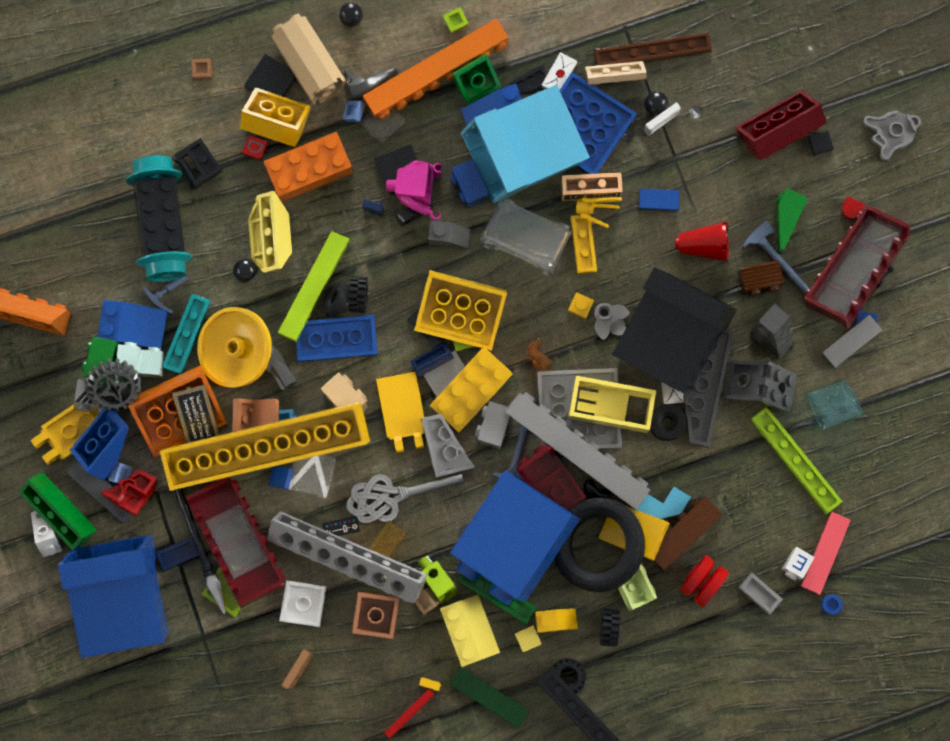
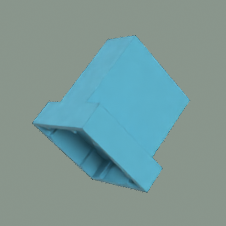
[460,84,590,204]

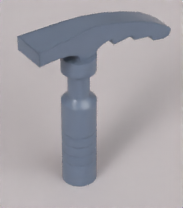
[143,276,188,314]

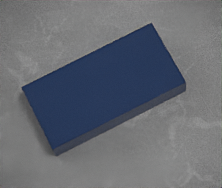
[410,342,454,377]
[155,537,198,572]

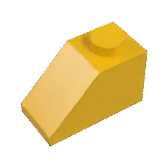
[535,608,578,633]

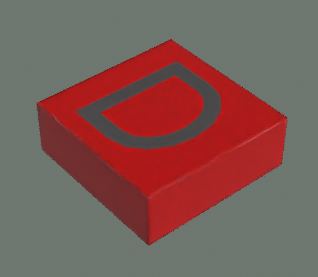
[242,135,268,161]

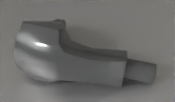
[344,67,398,100]

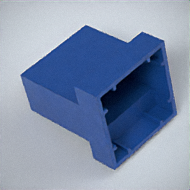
[58,534,169,658]

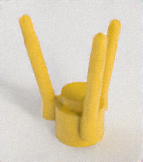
[576,197,622,228]

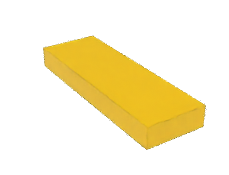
[570,214,597,275]

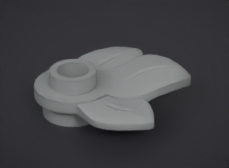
[594,303,630,340]

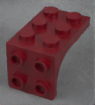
[516,444,586,510]

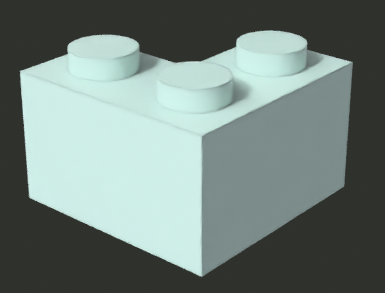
[117,342,165,378]

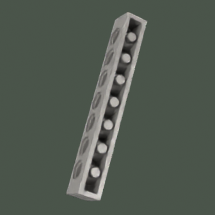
[267,511,427,604]

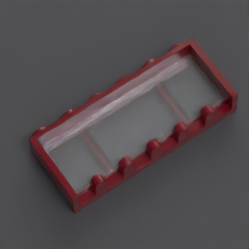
[804,205,911,329]

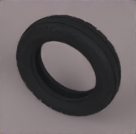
[554,498,645,592]

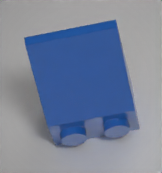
[461,84,522,126]
[98,300,168,350]
[70,406,129,481]

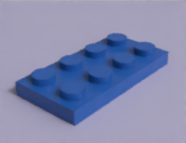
[296,315,378,362]

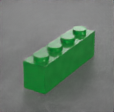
[18,472,97,551]

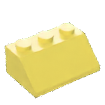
[440,595,500,667]

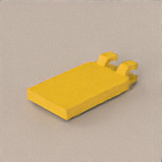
[376,372,424,453]
[30,404,99,465]

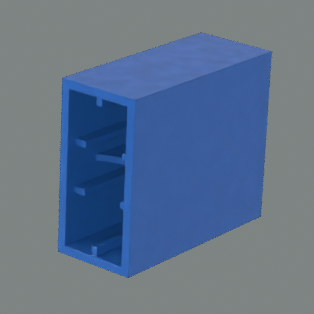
[450,470,580,605]

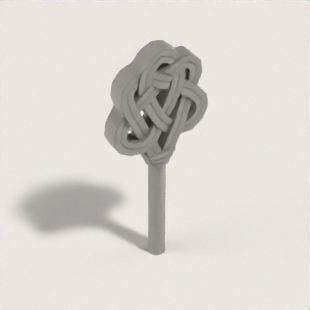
[346,474,464,524]

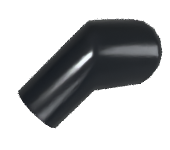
[583,479,611,499]

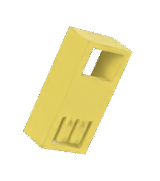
[568,376,656,433]

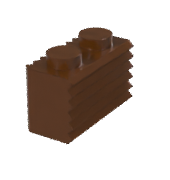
[738,260,784,296]

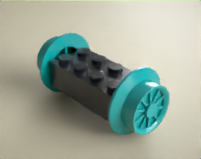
[126,155,193,282]

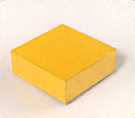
[419,677,441,691]

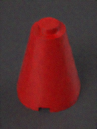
[675,222,729,262]

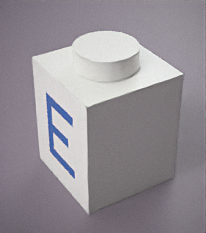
[782,547,815,581]

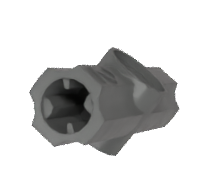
[266,345,297,391]

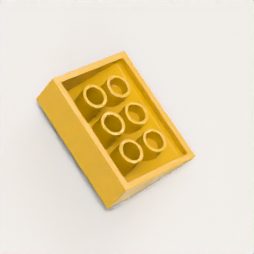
[414,270,507,351]

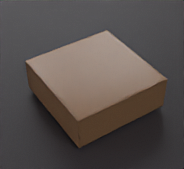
[191,58,212,80]

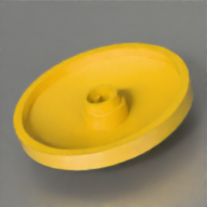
[197,307,272,388]

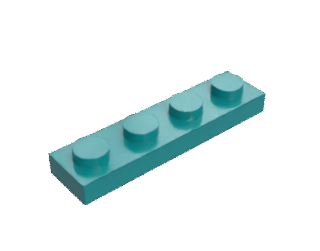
[162,294,211,374]

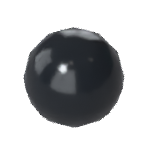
[340,2,363,27]
[644,91,669,116]
[233,258,258,283]

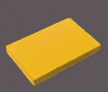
[598,506,670,561]

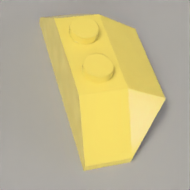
[248,191,292,273]

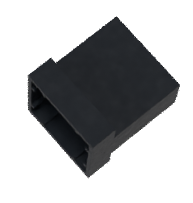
[612,267,738,394]

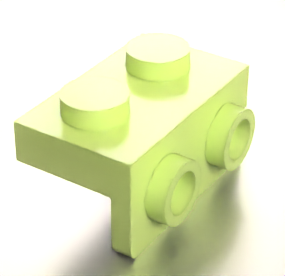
[618,564,657,611]

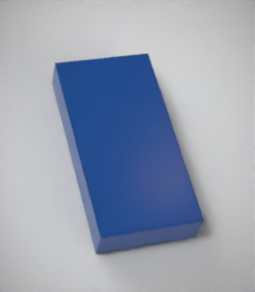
[639,189,679,211]

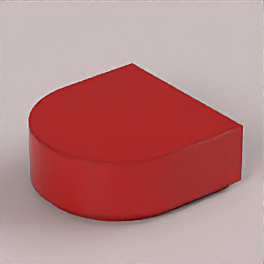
[841,196,865,220]

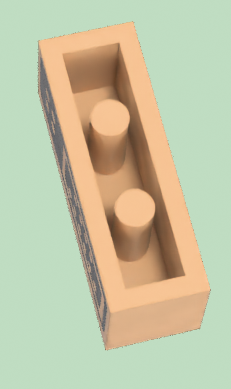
[561,173,622,201]

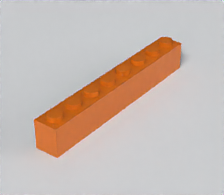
[363,18,509,121]

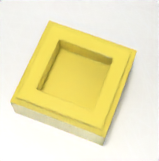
[515,625,541,652]

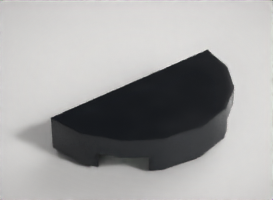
[509,65,546,94]

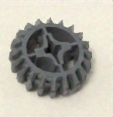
[85,358,141,412]

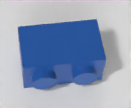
[450,159,489,208]

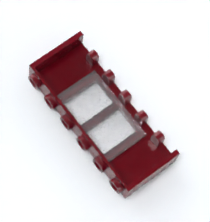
[185,477,286,609]

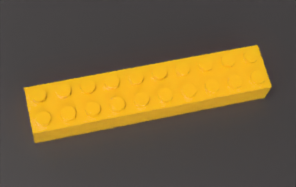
[160,402,370,491]

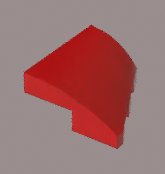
[102,469,158,517]

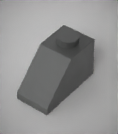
[428,221,470,249]

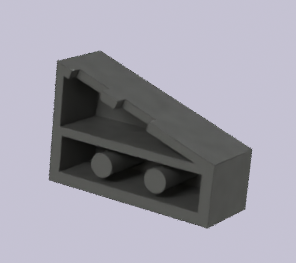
[750,303,795,359]

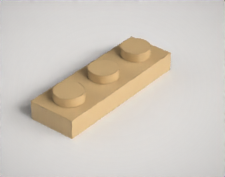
[585,61,647,85]

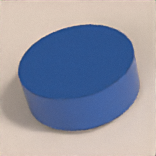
[821,594,843,615]

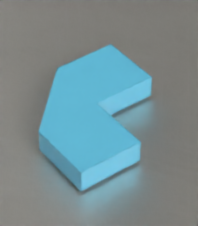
[636,487,691,519]

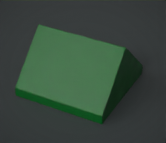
[453,54,502,105]

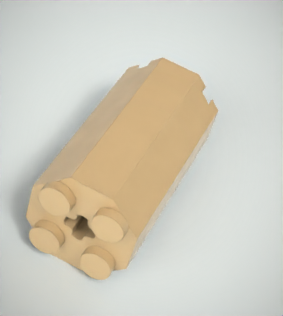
[272,14,346,105]

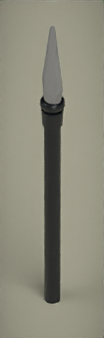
[174,488,225,614]

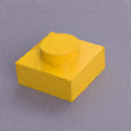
[568,292,594,319]

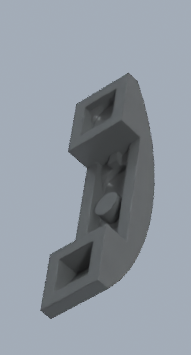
[64,458,131,523]

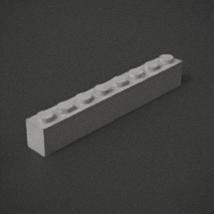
[505,392,651,509]

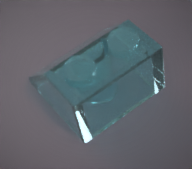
[807,380,864,431]

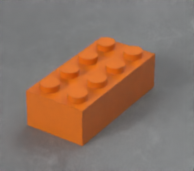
[264,132,353,202]

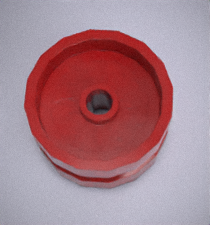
[679,554,729,608]

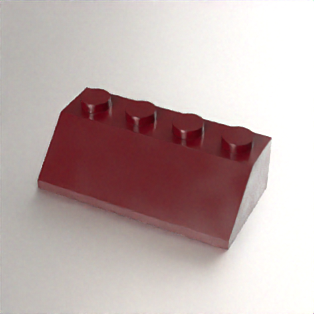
[735,90,827,161]

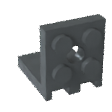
[723,360,797,413]

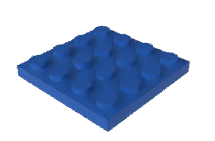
[560,72,637,174]

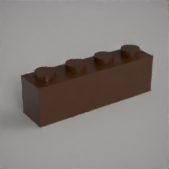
[653,497,723,571]

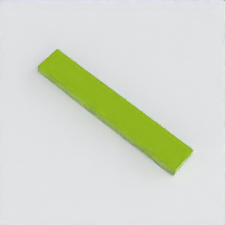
[278,231,350,342]
[750,407,843,514]

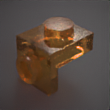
[527,338,552,370]

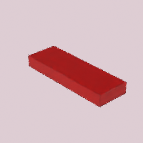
[384,689,434,738]

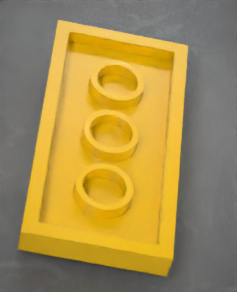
[429,346,513,432]

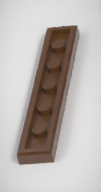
[594,32,712,66]

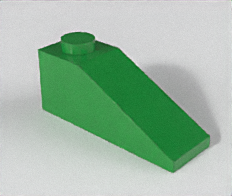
[775,188,808,254]

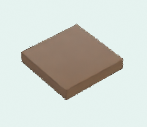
[281,649,313,689]

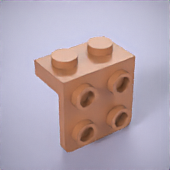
[232,398,279,432]

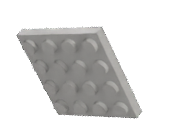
[537,368,622,452]

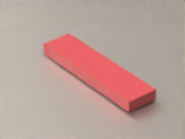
[800,512,851,595]

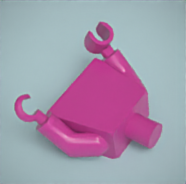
[386,160,443,221]

